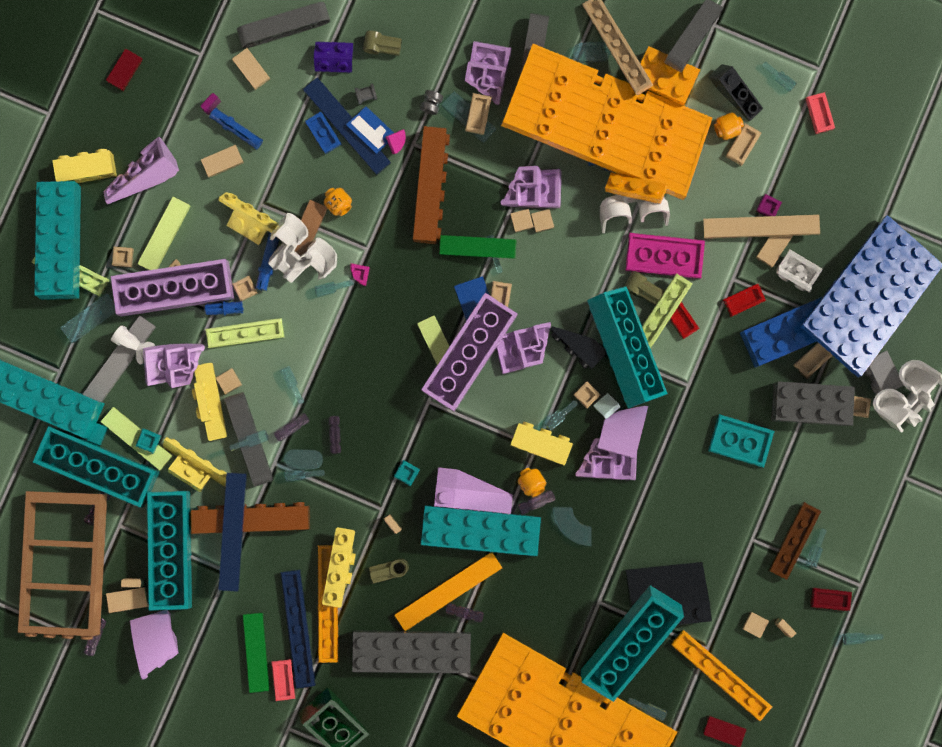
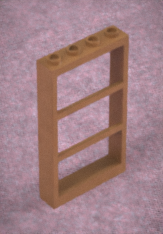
[18,491,107,640]

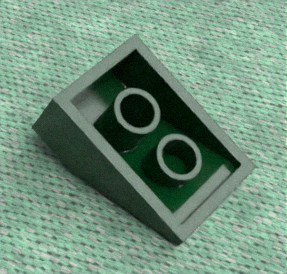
[298,687,369,747]

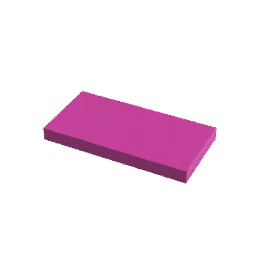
[625,233,705,279]

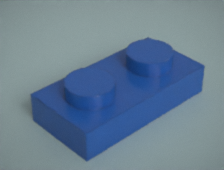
[305,112,341,155]

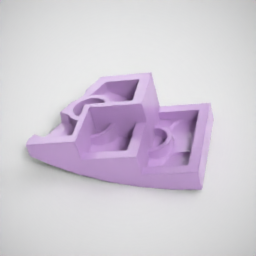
[465,41,511,105]
[501,166,561,208]
[496,322,551,374]
[143,344,205,388]
[597,406,648,459]
[576,438,637,480]
[130,610,178,679]

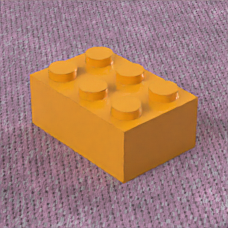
[640,46,700,106]

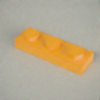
[605,172,667,204]

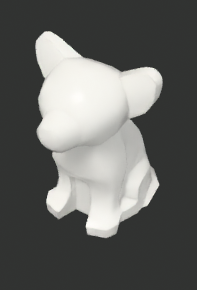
[111,325,155,364]

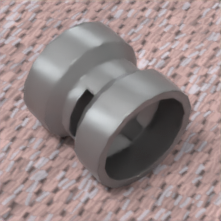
[420,90,443,115]

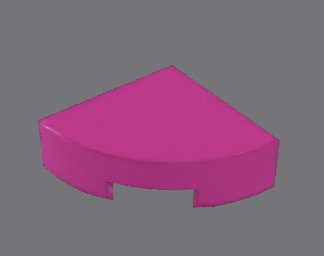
[386,129,406,154]
[350,263,370,286]

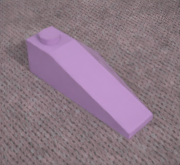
[103,137,179,204]
[434,468,513,514]

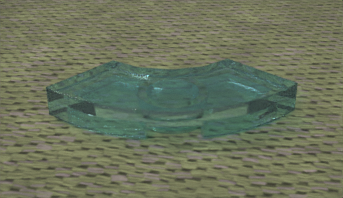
[552,507,591,546]

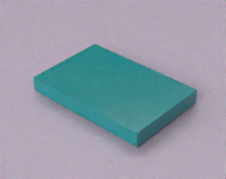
[708,414,774,468]

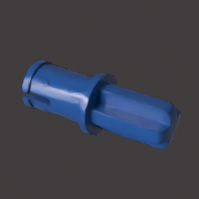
[205,301,244,316]

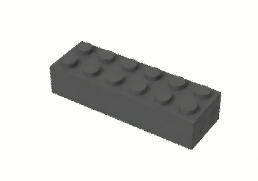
[352,630,471,673]

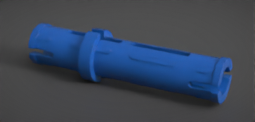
[209,108,263,150]
[255,233,279,291]

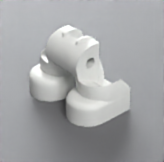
[600,194,670,233]
[268,213,337,283]
[873,360,942,433]

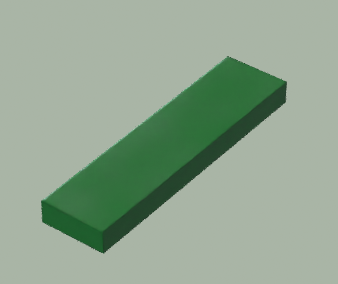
[440,235,517,259]
[243,612,270,693]

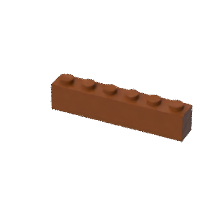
[413,126,450,244]
[191,502,310,534]

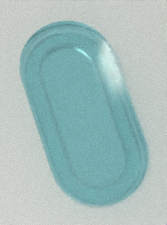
[572,42,610,63]
[284,450,323,469]

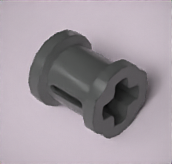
[354,83,377,105]

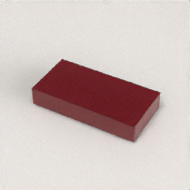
[106,49,143,91]
[810,587,852,611]
[703,716,747,747]

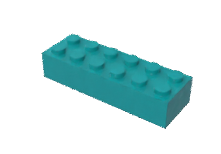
[35,181,81,300]
[587,286,668,408]
[0,359,105,439]
[33,426,160,507]
[147,491,192,610]
[421,506,541,556]
[581,585,684,702]

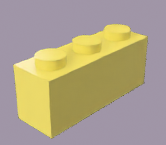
[52,149,117,183]
[510,421,573,466]

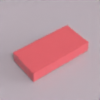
[805,92,835,134]
[272,659,295,701]

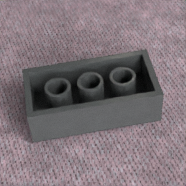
[771,382,855,426]

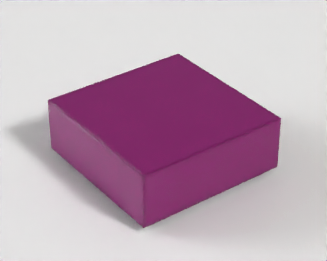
[200,93,221,115]
[756,194,782,217]

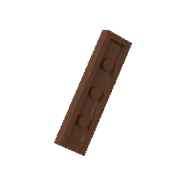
[768,502,821,580]

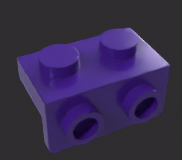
[314,42,353,73]

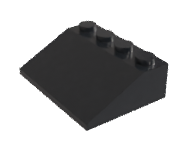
[626,562,712,625]

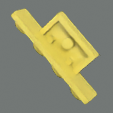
[218,192,278,245]
[192,363,227,441]
[163,437,227,492]
[322,527,356,608]

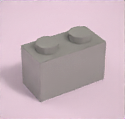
[864,351,904,394]

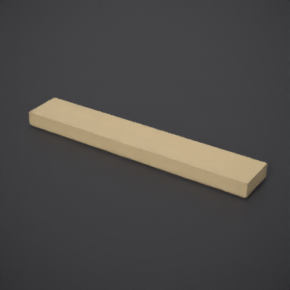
[582,0,653,95]
[703,215,820,239]

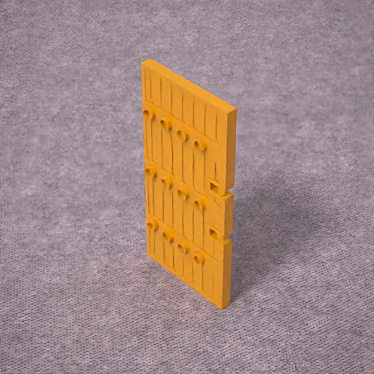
[501,44,712,200]
[457,633,677,747]

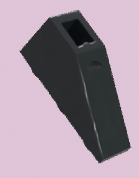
[709,64,763,121]
[550,326,607,370]

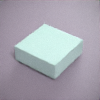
[593,393,621,419]

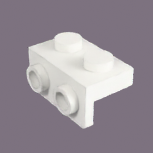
[777,249,822,292]

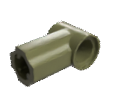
[363,31,402,56]
[623,271,664,305]
[369,559,409,583]

